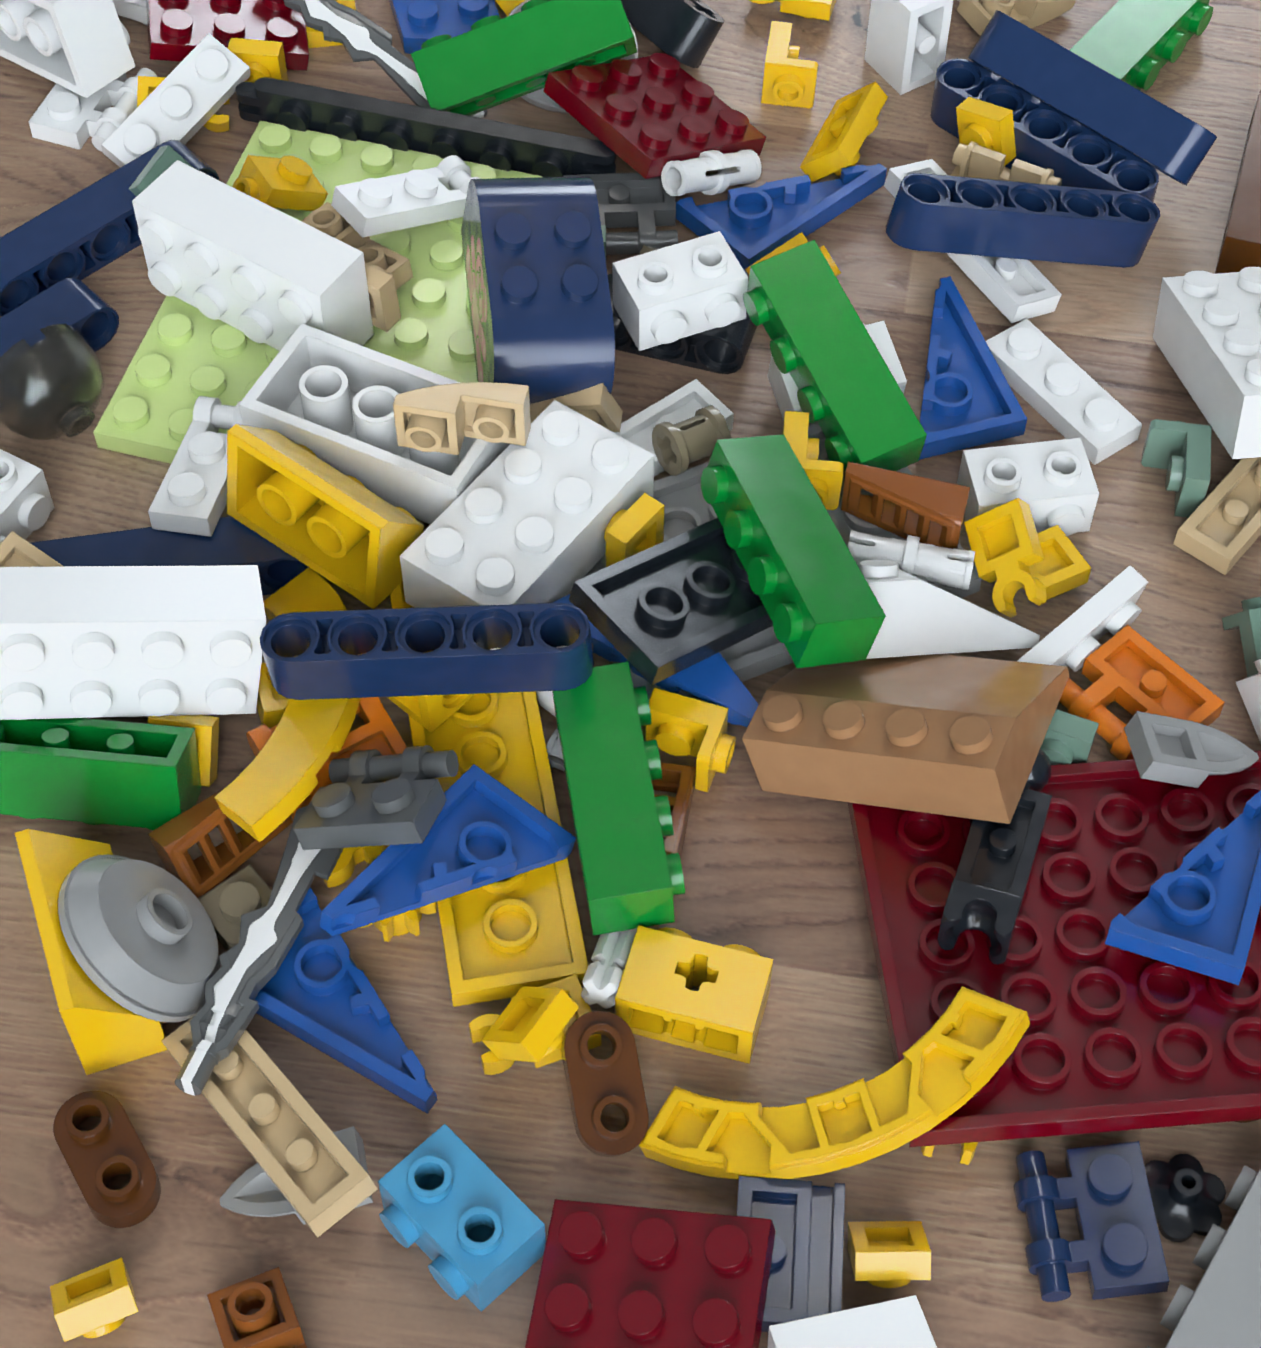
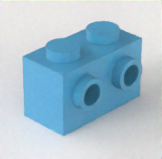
[378,1124,546,1312]

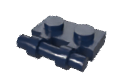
[1013,1141,1170,1302]

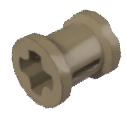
[652,405,731,476]

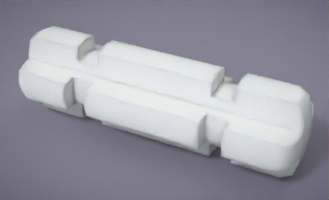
[581,929,637,1009]

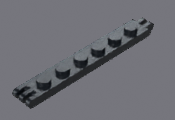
[235,77,616,177]

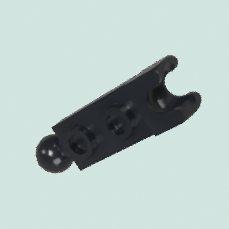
[938,748,1052,965]

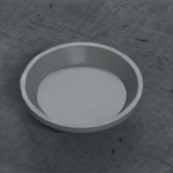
[58,854,220,1022]

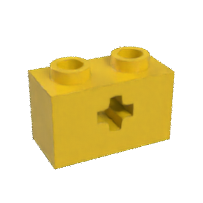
[615,925,774,1064]

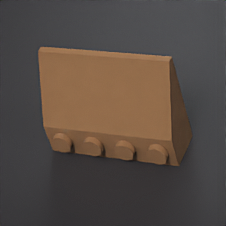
[742,654,1070,824]

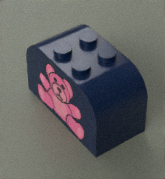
[461,176,615,404]

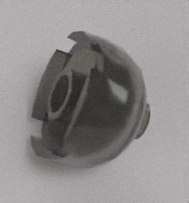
[0,323,105,440]

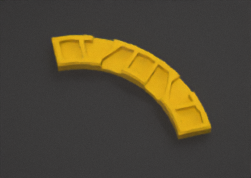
[214,567,361,842]
[639,986,1030,1180]

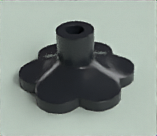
[1145,1154,1226,1242]

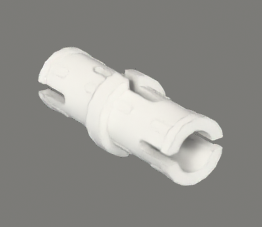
[661,149,762,196]
[848,530,975,590]

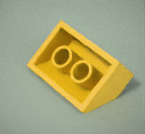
[227,424,424,609]
[15,829,167,1075]

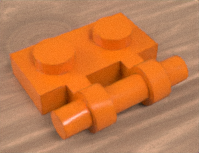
[1059,625,1225,760]

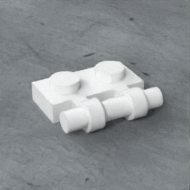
[28,68,157,152]

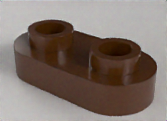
[561,1011,649,1157]
[53,1091,161,1228]

